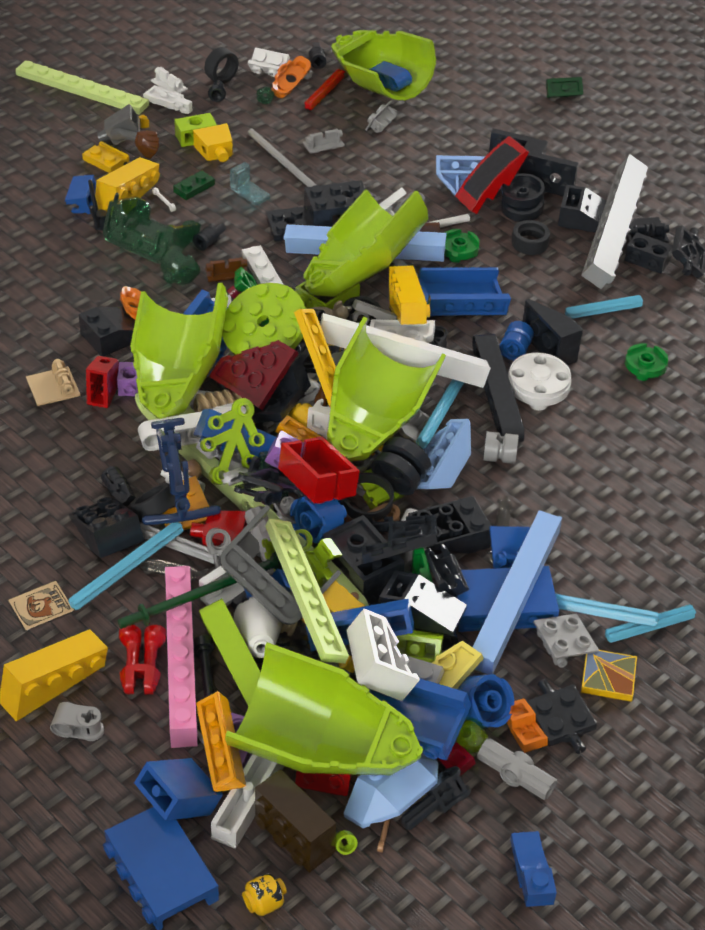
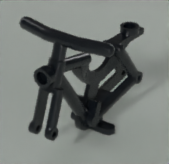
[234,456,344,506]

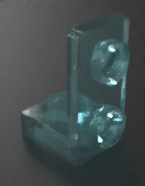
[230,162,270,206]

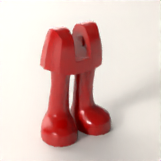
[119,625,167,695]

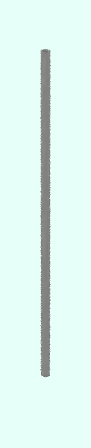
[248,128,418,277]

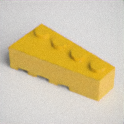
[95,157,160,224]
[389,266,430,325]
[0,629,108,722]

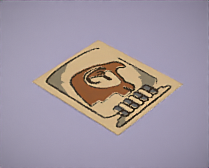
[8,581,74,630]

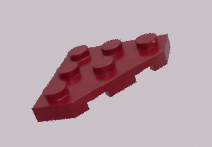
[209,340,299,410]

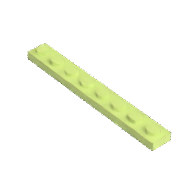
[16,60,149,115]
[265,519,349,664]

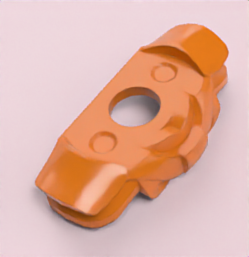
[271,56,311,98]
[120,286,141,320]

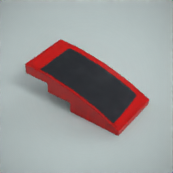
[455,136,529,214]

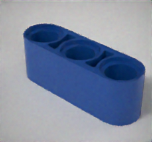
[369,61,412,92]

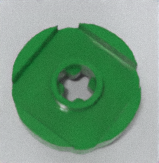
[444,229,480,263]
[624,343,668,381]

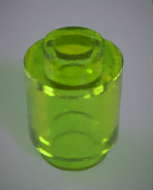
[456,721,488,753]

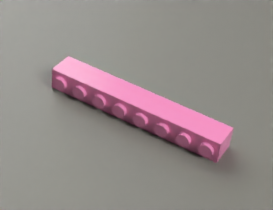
[165,566,198,748]

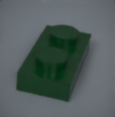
[546,77,583,98]
[173,170,215,200]

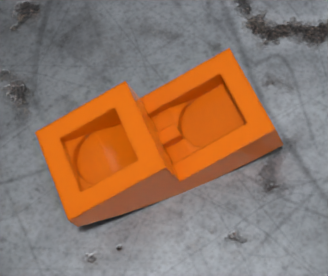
[507,698,548,753]

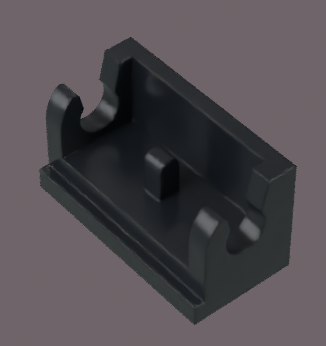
[425,544,470,597]

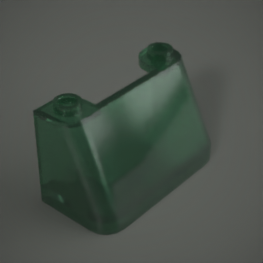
[103,197,201,264]

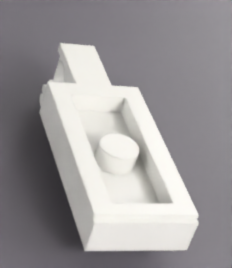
[143,85,193,114]

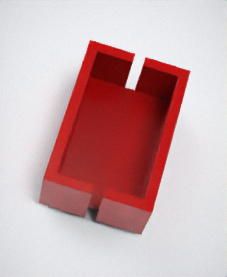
[278,436,360,504]

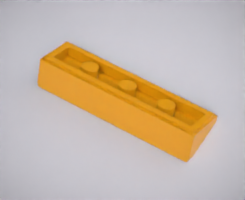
[196,691,246,792]

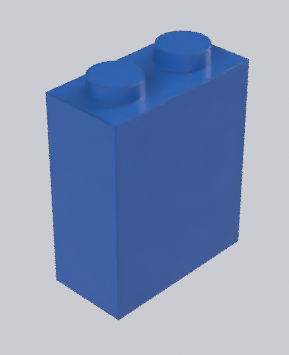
[134,758,223,821]

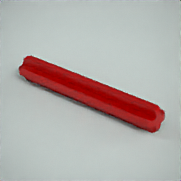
[304,69,345,111]

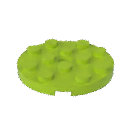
[222,283,306,355]

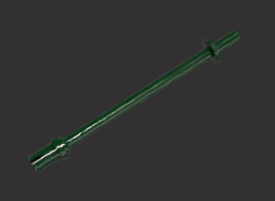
[117,552,283,629]

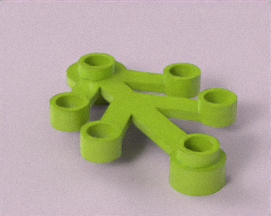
[200,398,265,485]

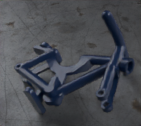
[142,418,221,525]

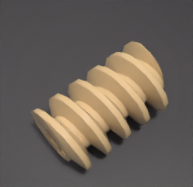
[193,389,242,412]

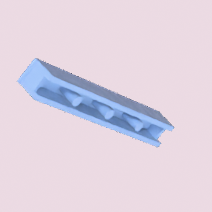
[284,224,447,262]
[473,510,562,674]

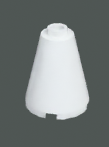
[233,596,283,658]

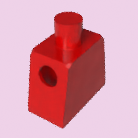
[86,356,119,408]
[190,511,247,546]

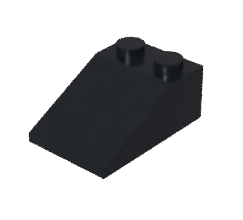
[522,299,583,366]
[79,307,135,357]

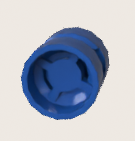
[499,321,534,361]

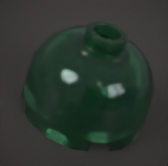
[160,245,201,285]

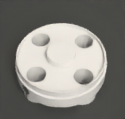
[508,353,571,411]

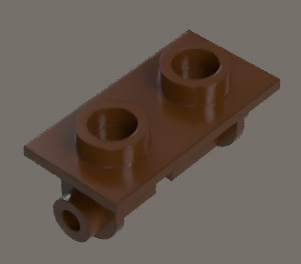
[205,257,248,282]

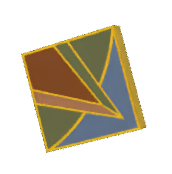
[581,650,637,702]

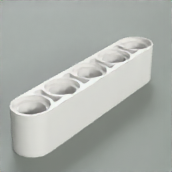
[138,406,246,451]

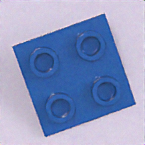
[489,526,531,569]

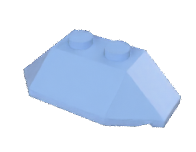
[436,155,502,196]
[417,419,471,489]
[343,753,439,829]

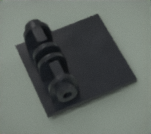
[627,217,669,243]

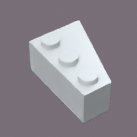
[347,609,420,701]

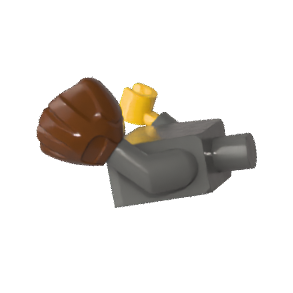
[97,104,159,159]

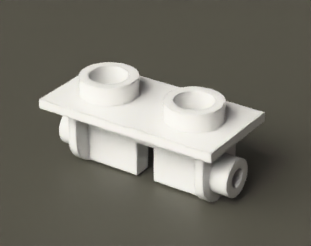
[151,67,188,93]

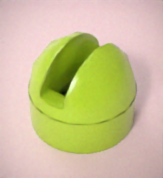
[335,830,358,855]

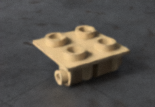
[26,359,81,406]

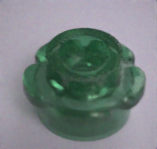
[256,87,274,104]

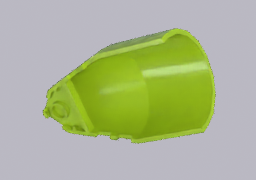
[331,30,436,101]
[303,190,428,297]
[130,283,228,419]
[327,316,446,461]
[225,642,423,775]

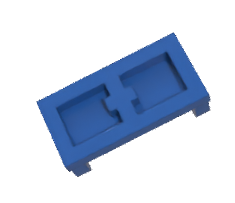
[65,175,96,214]

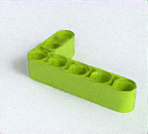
[199,598,261,708]

